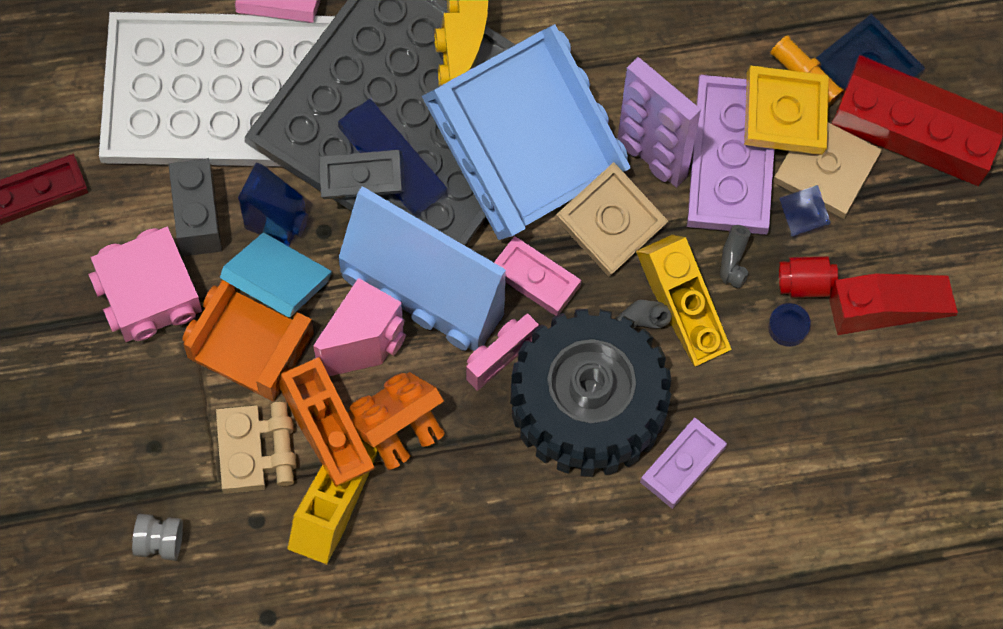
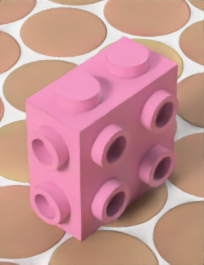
[88,226,202,342]

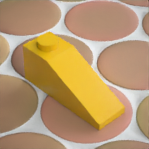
[287,441,378,564]

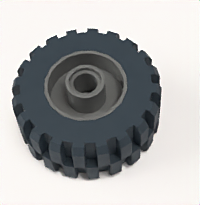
[510,309,672,477]

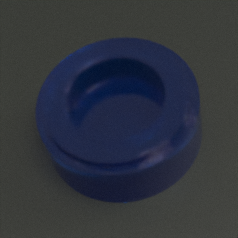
[768,303,811,347]

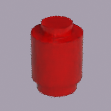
[779,256,838,298]

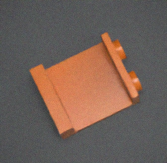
[182,280,314,402]

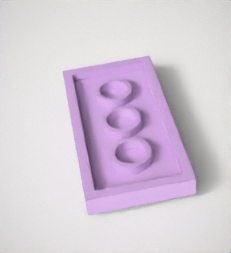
[618,57,701,188]
[687,75,774,235]

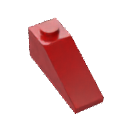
[829,273,958,335]

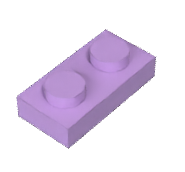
[640,418,727,509]

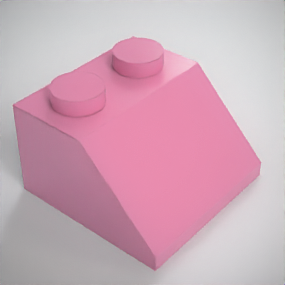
[313,278,406,376]

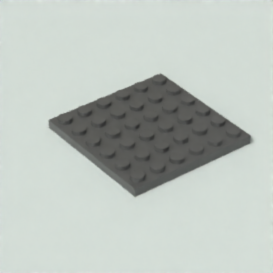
[245,0,516,246]

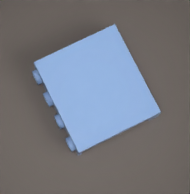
[422,24,631,240]

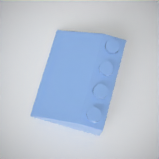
[339,186,506,351]

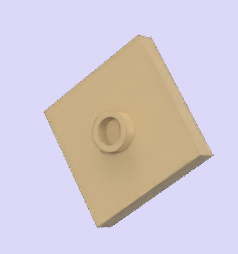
[773,122,882,219]
[554,162,669,277]

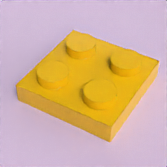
[744,66,828,155]

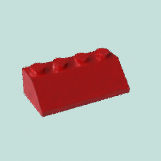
[831,55,1003,186]

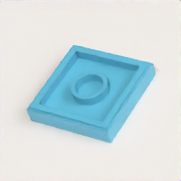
[220,232,332,318]

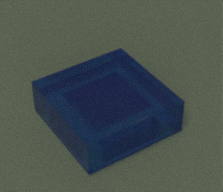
[779,185,831,237]

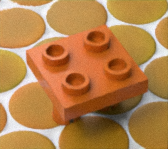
[347,372,445,470]

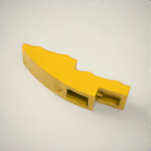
[434,0,488,86]

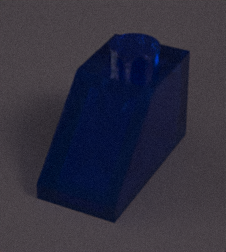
[238,162,309,247]

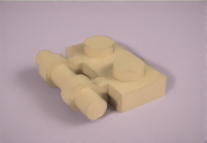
[216,402,297,494]

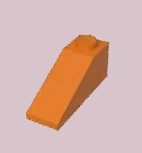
[280,357,375,487]

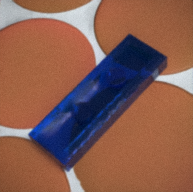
[338,99,447,216]

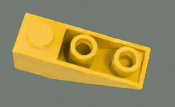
[636,235,732,367]

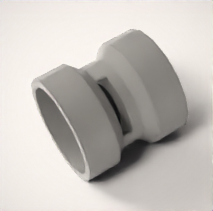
[132,513,183,561]

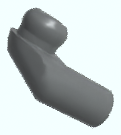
[719,225,751,288]
[614,300,672,328]

